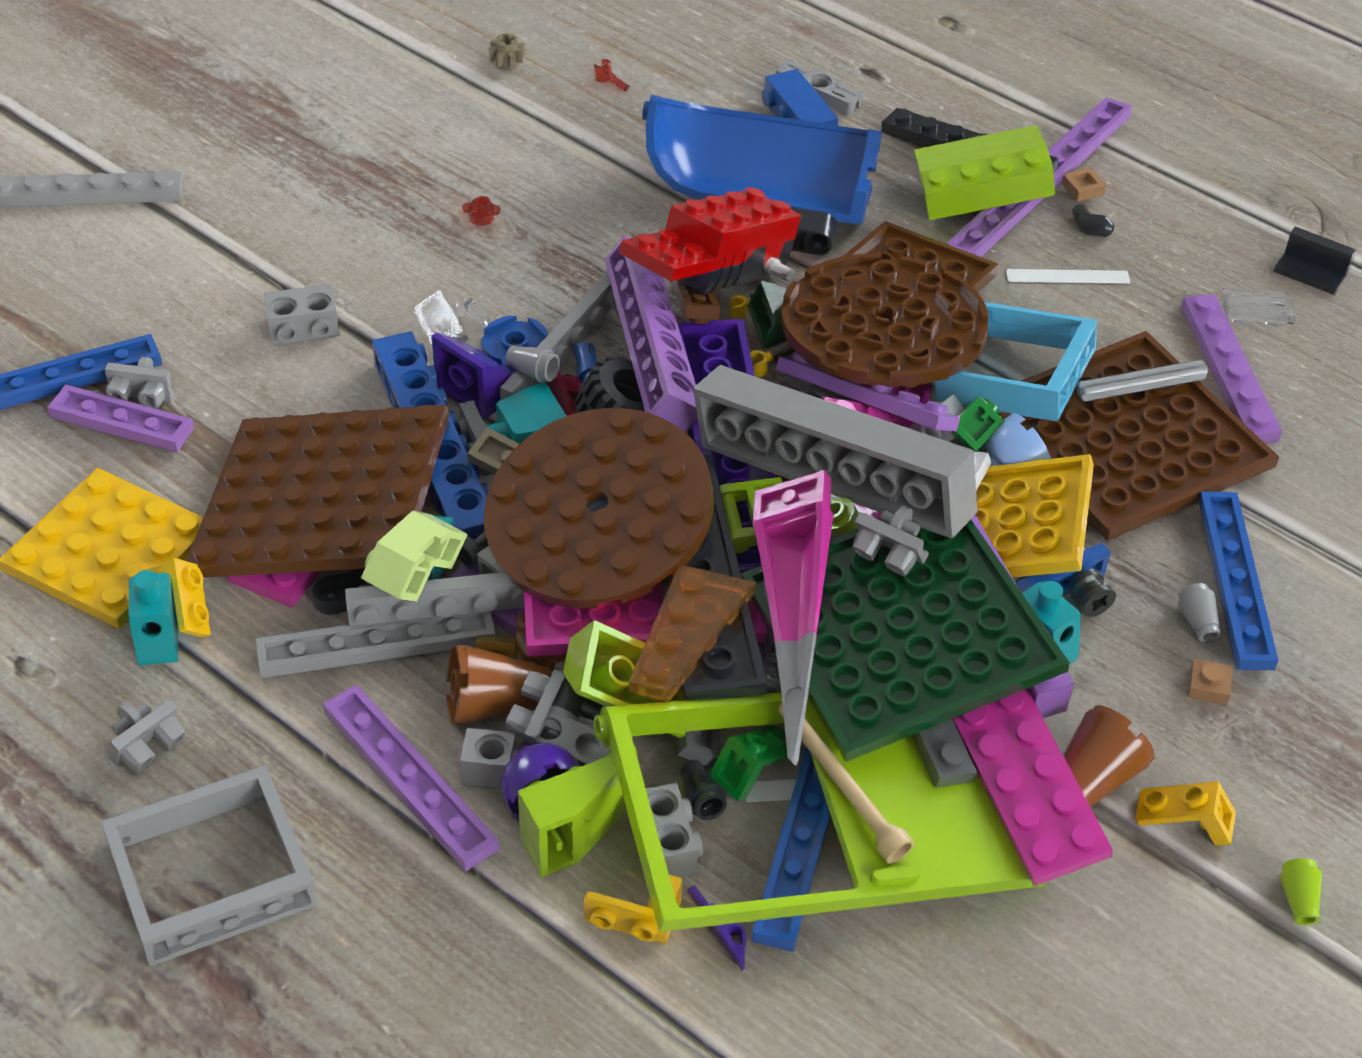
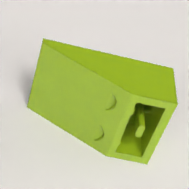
[518,748,637,878]

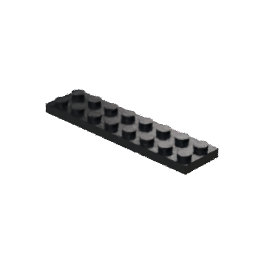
[660,455,767,700]

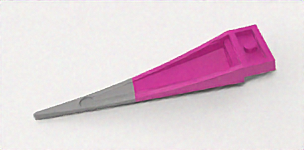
[753,470,834,766]

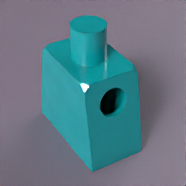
[485,382,566,444]
[128,570,178,666]
[1022,581,1081,664]

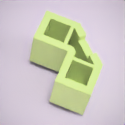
[361,511,468,601]

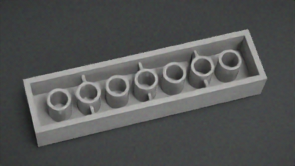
[693,365,978,539]

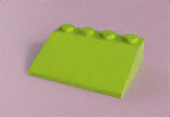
[914,125,1055,221]

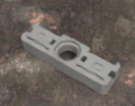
[776,59,864,115]

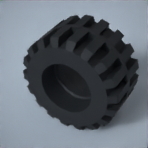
[575,356,645,413]

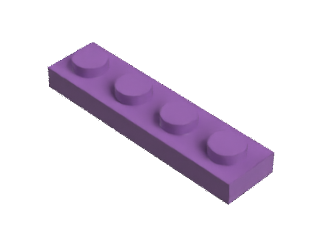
[47,384,194,453]

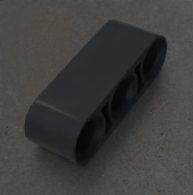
[790,207,838,255]

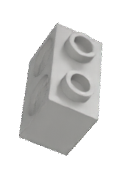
[264,284,340,345]
[628,783,703,878]

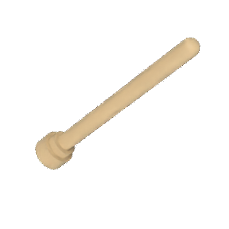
[779,704,915,864]

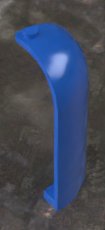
[642,95,882,225]

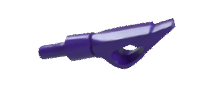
[687,885,747,971]

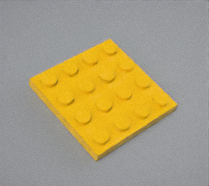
[975,454,1094,578]
[0,467,203,629]

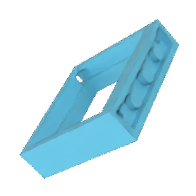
[931,302,1097,421]

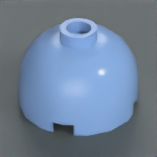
[985,413,1051,466]

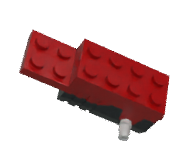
[619,187,801,294]

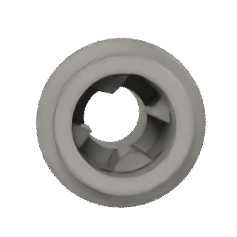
[506,345,560,383]
[1178,583,1221,642]

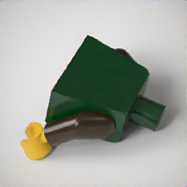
[729,281,796,378]

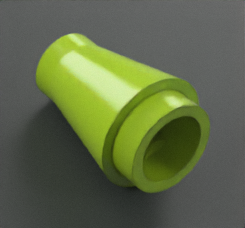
[1279,858,1323,925]

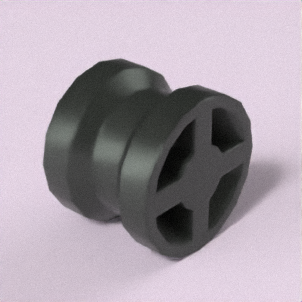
[1068,569,1116,617]

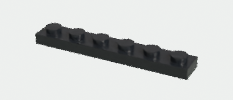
[881,108,1058,171]

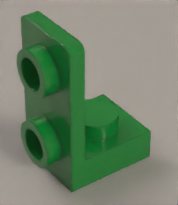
[950,396,1005,451]
[710,726,801,801]

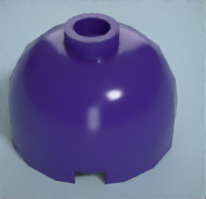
[501,743,581,822]

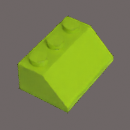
[563,620,686,739]

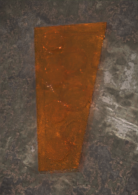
[629,564,756,702]

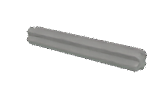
[1076,360,1208,402]

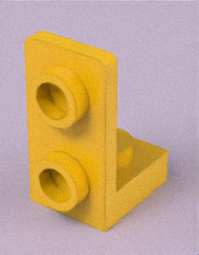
[148,558,211,638]
[1135,781,1236,846]
[584,875,683,944]

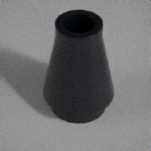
[680,760,727,820]

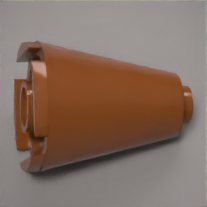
[446,644,552,725]
[1063,705,1155,807]

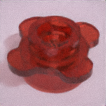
[462,196,500,226]

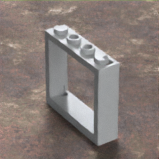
[101,765,318,967]

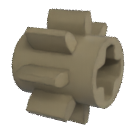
[489,33,525,71]

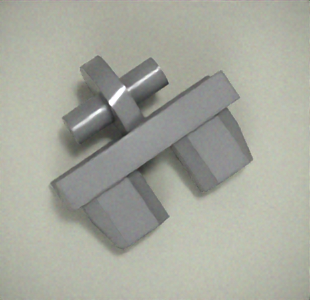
[105,357,175,409]
[852,505,929,576]
[108,699,186,774]

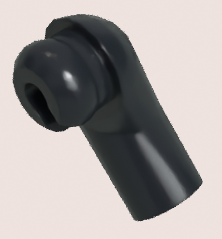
[1072,204,1114,237]

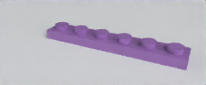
[1181,294,1282,442]
[776,352,960,431]
[323,684,499,872]

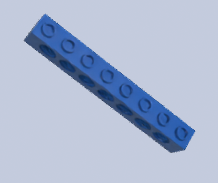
[372,331,489,540]

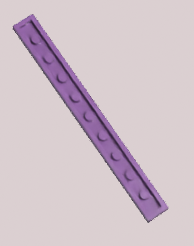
[946,97,1132,257]

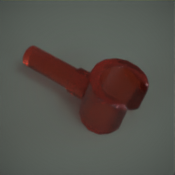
[594,59,629,92]

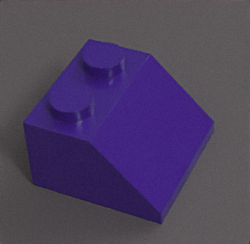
[431,332,513,419]

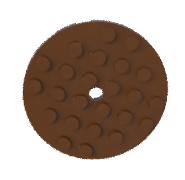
[781,253,989,388]
[484,408,714,609]

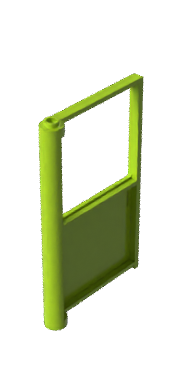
[594,692,1046,932]

